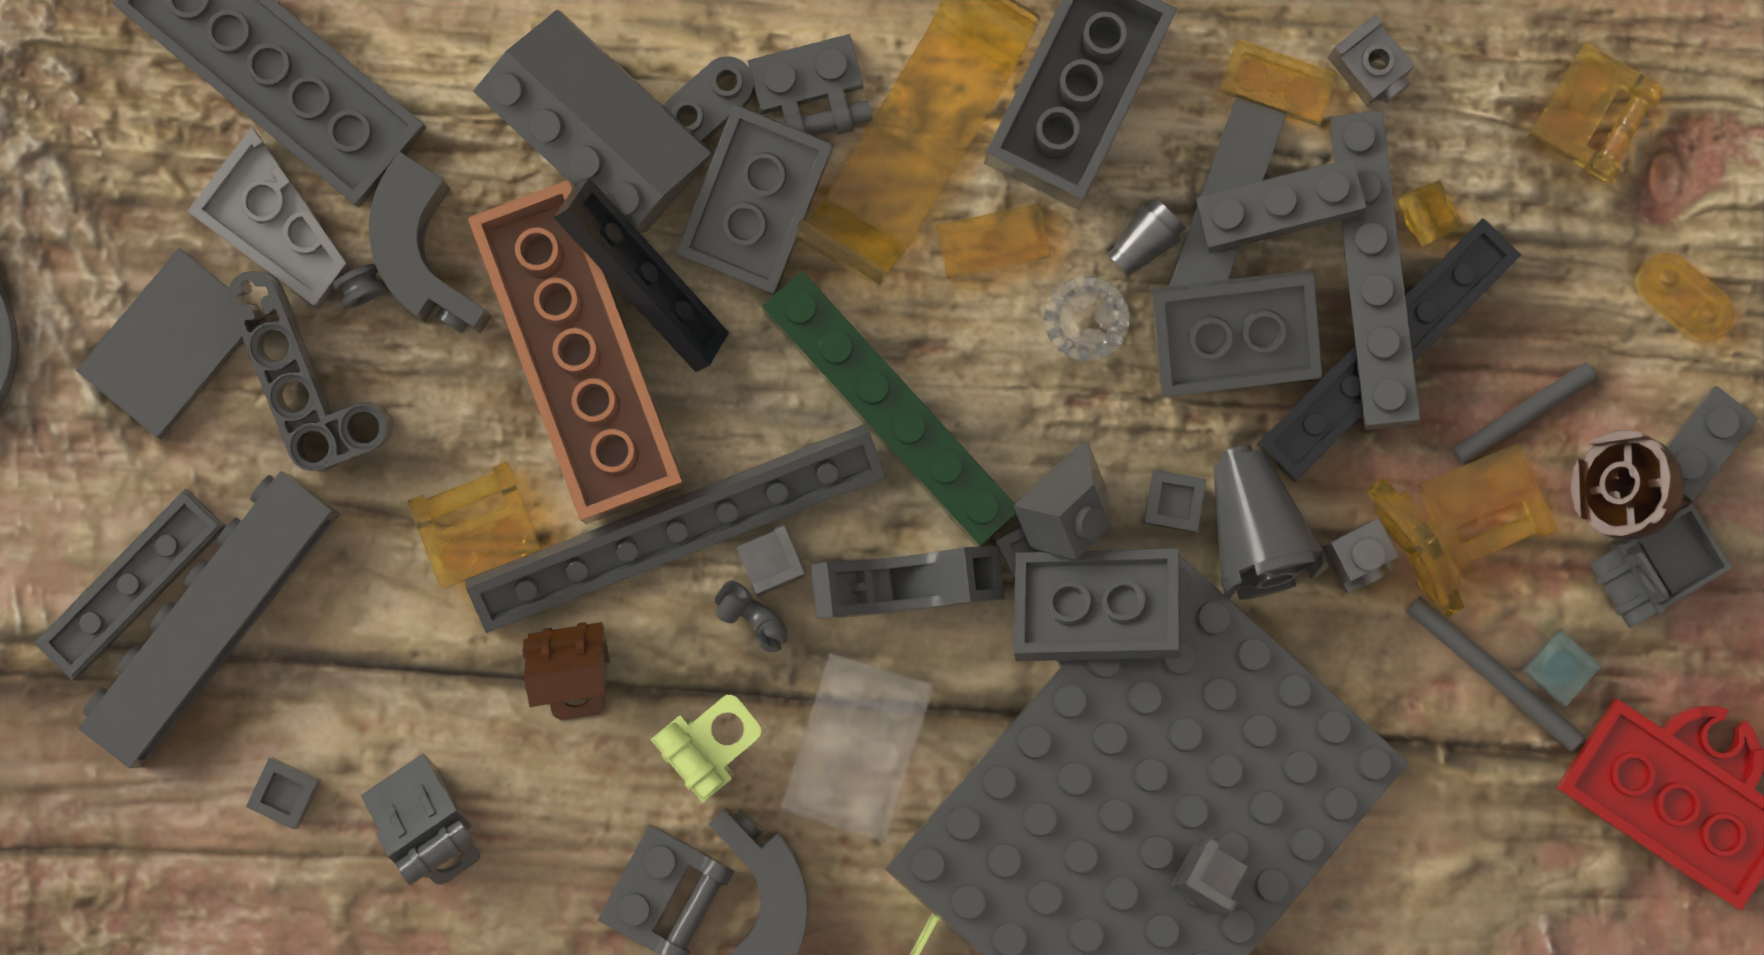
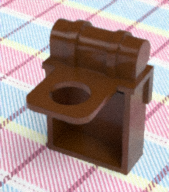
[522,622,610,720]

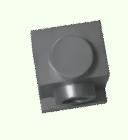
[1327,14,1415,106]
[1322,518,1399,594]

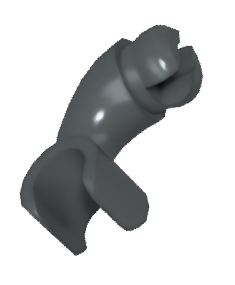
[715,580,787,652]

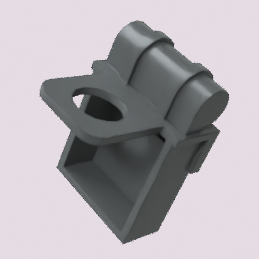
[1589,503,1732,628]
[360,753,480,885]

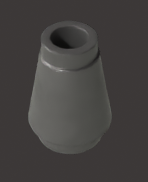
[1107,198,1186,277]

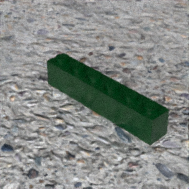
[762,271,1017,547]

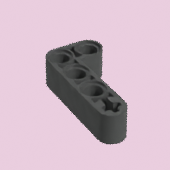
[227,271,393,471]

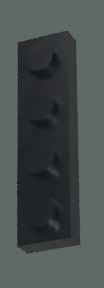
[554,178,729,372]

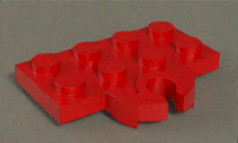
[1555,699,1764,911]

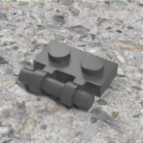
[748,34,873,136]

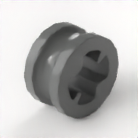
[332,264,388,309]

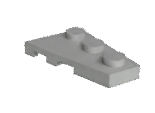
[187,127,350,308]

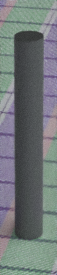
[1452,362,1597,466]

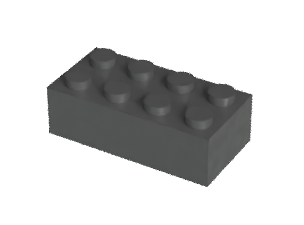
[984,0,1177,210]

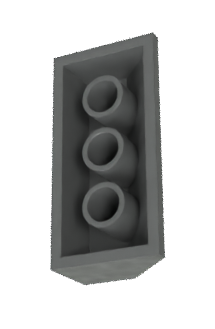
[473,10,714,233]

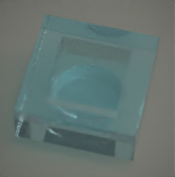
[1521,630,1601,706]

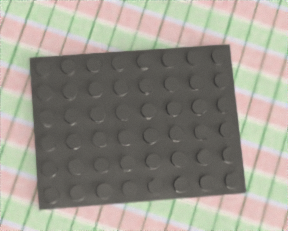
[884,545,1409,955]

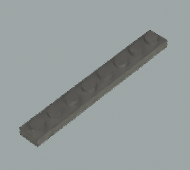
[465,424,886,633]

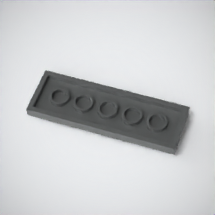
[112,0,427,208]

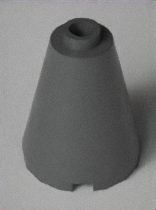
[1213,445,1329,600]

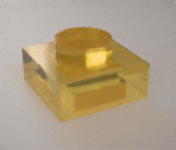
[1397,180,1465,247]

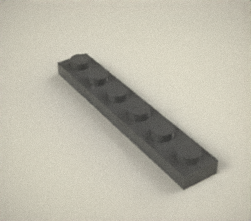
[1329,110,1420,430]

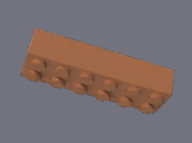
[467,180,686,524]

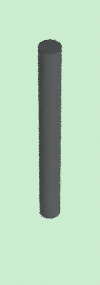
[1406,596,1585,751]

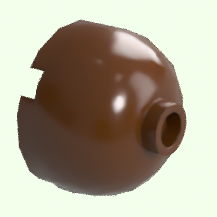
[1570,430,1685,539]

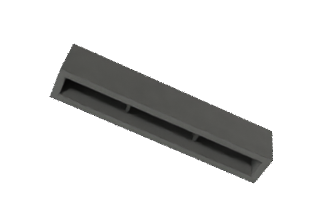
[78,471,341,768]

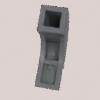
[369,151,492,334]
[811,546,1005,619]
[709,807,808,955]

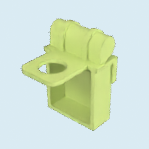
[650,695,762,803]

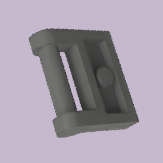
[598,824,734,955]

